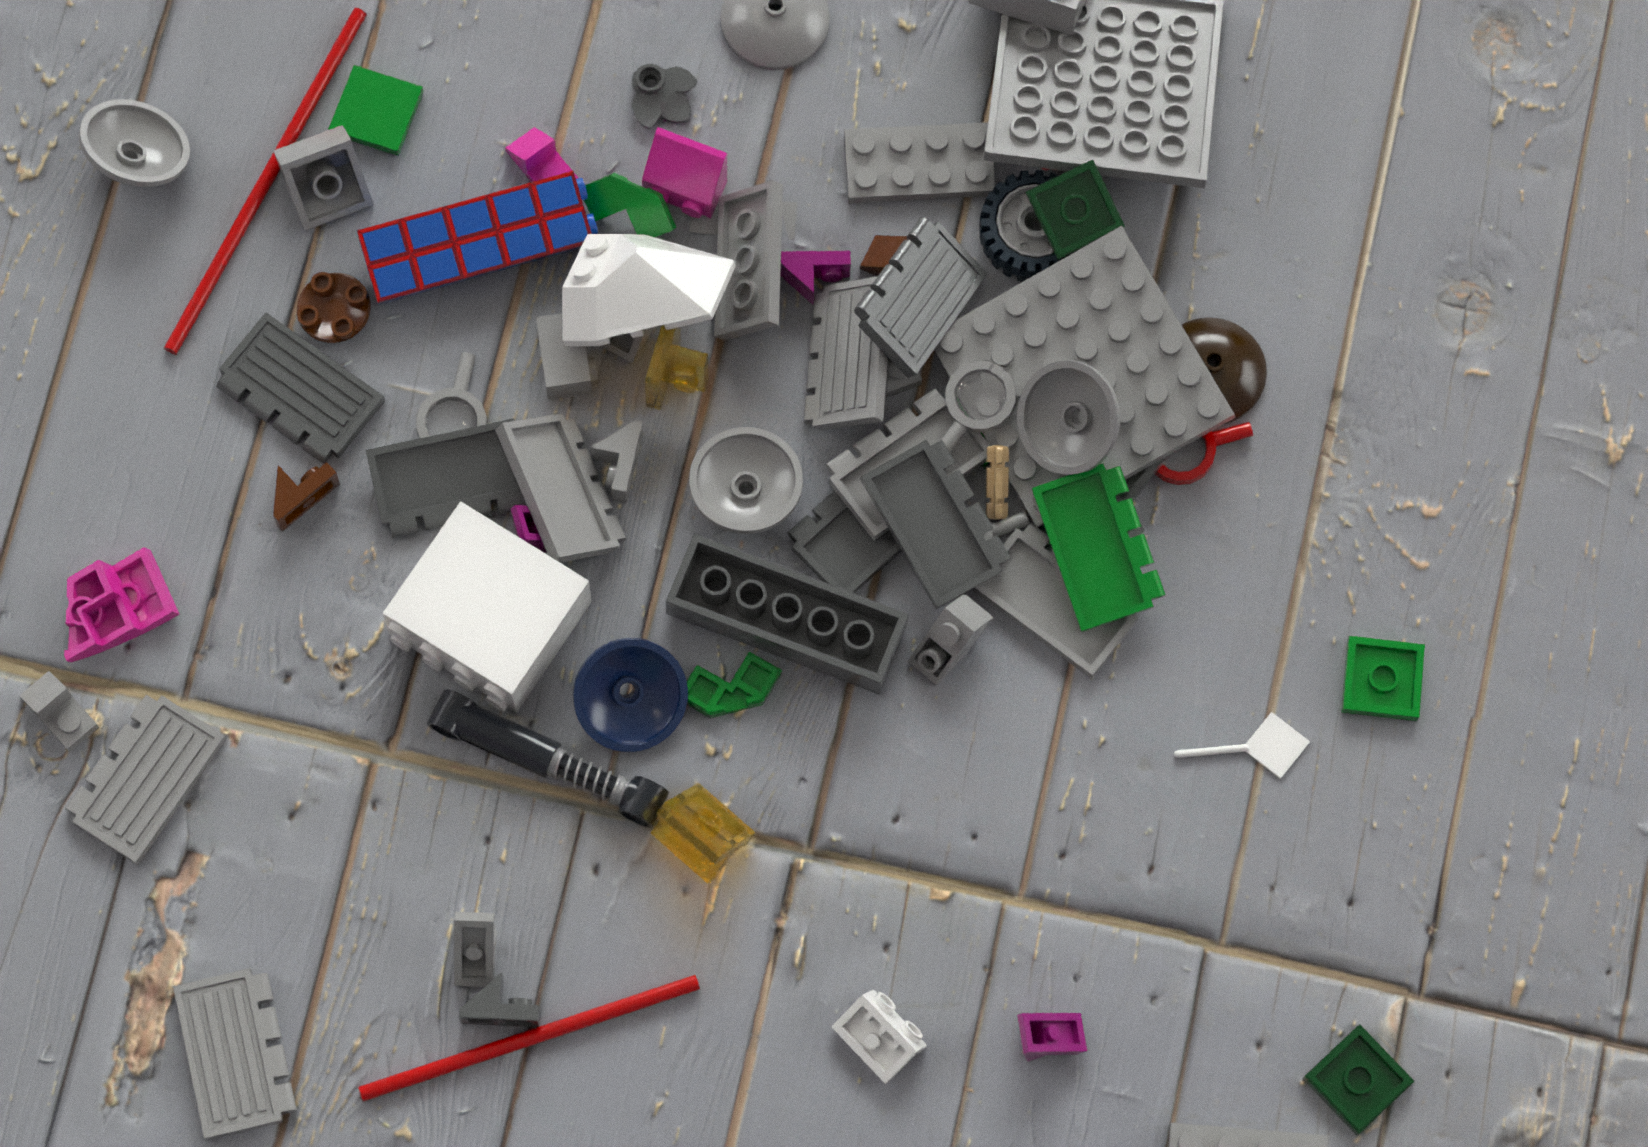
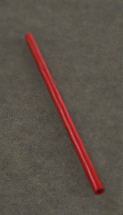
[358,975,700,1102]

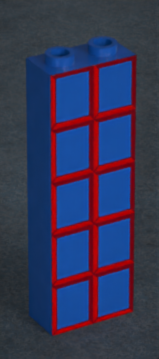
[357,171,598,305]

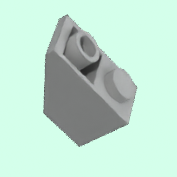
[908,593,993,686]

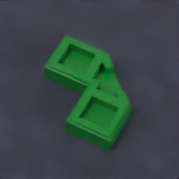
[584,173,677,237]
[687,651,782,718]

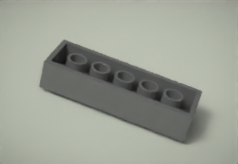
[666,533,908,695]

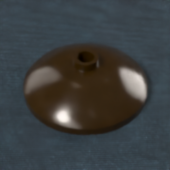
[1182,317,1267,424]

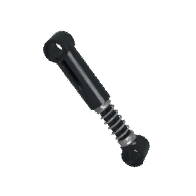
[427,689,669,828]

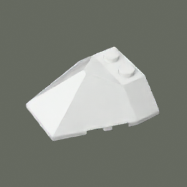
[562,234,736,346]

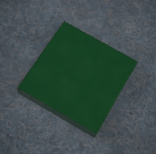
[1025,159,1125,260]
[1302,1024,1415,1136]

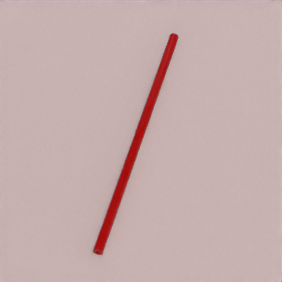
[164,7,367,355]

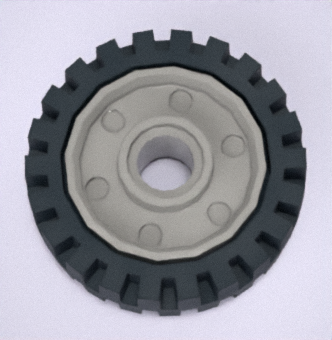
[979,170,1080,282]

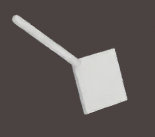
[1174,712,1310,779]

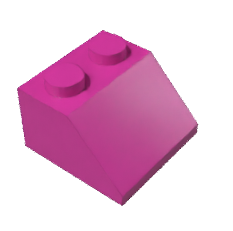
[642,127,727,219]

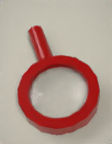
[1155,422,1253,485]

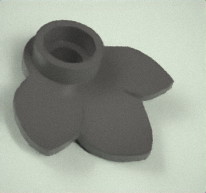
[632,64,698,129]

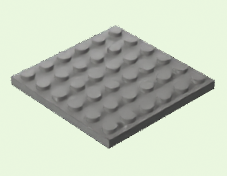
[983,0,1224,189]
[934,226,1235,529]

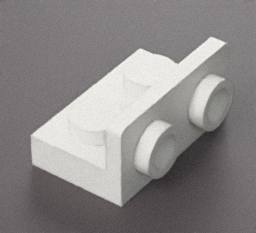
[831,990,927,1084]

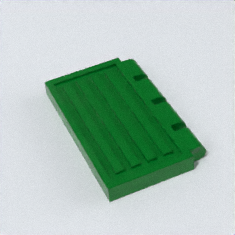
[1032,463,1166,632]

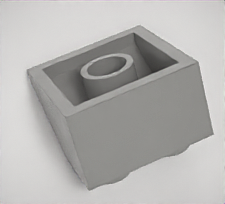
[273,125,374,231]

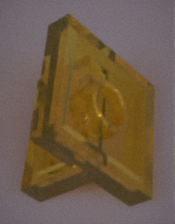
[644,325,709,410]
[651,782,756,884]

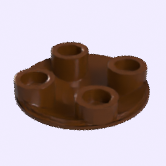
[297,272,371,343]

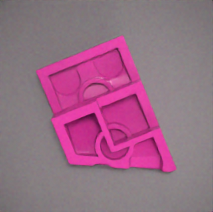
[64,547,180,663]

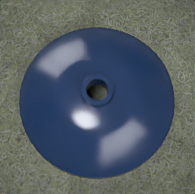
[573,638,688,752]

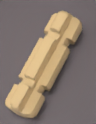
[986,445,1009,520]

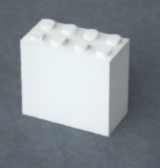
[383,501,592,713]

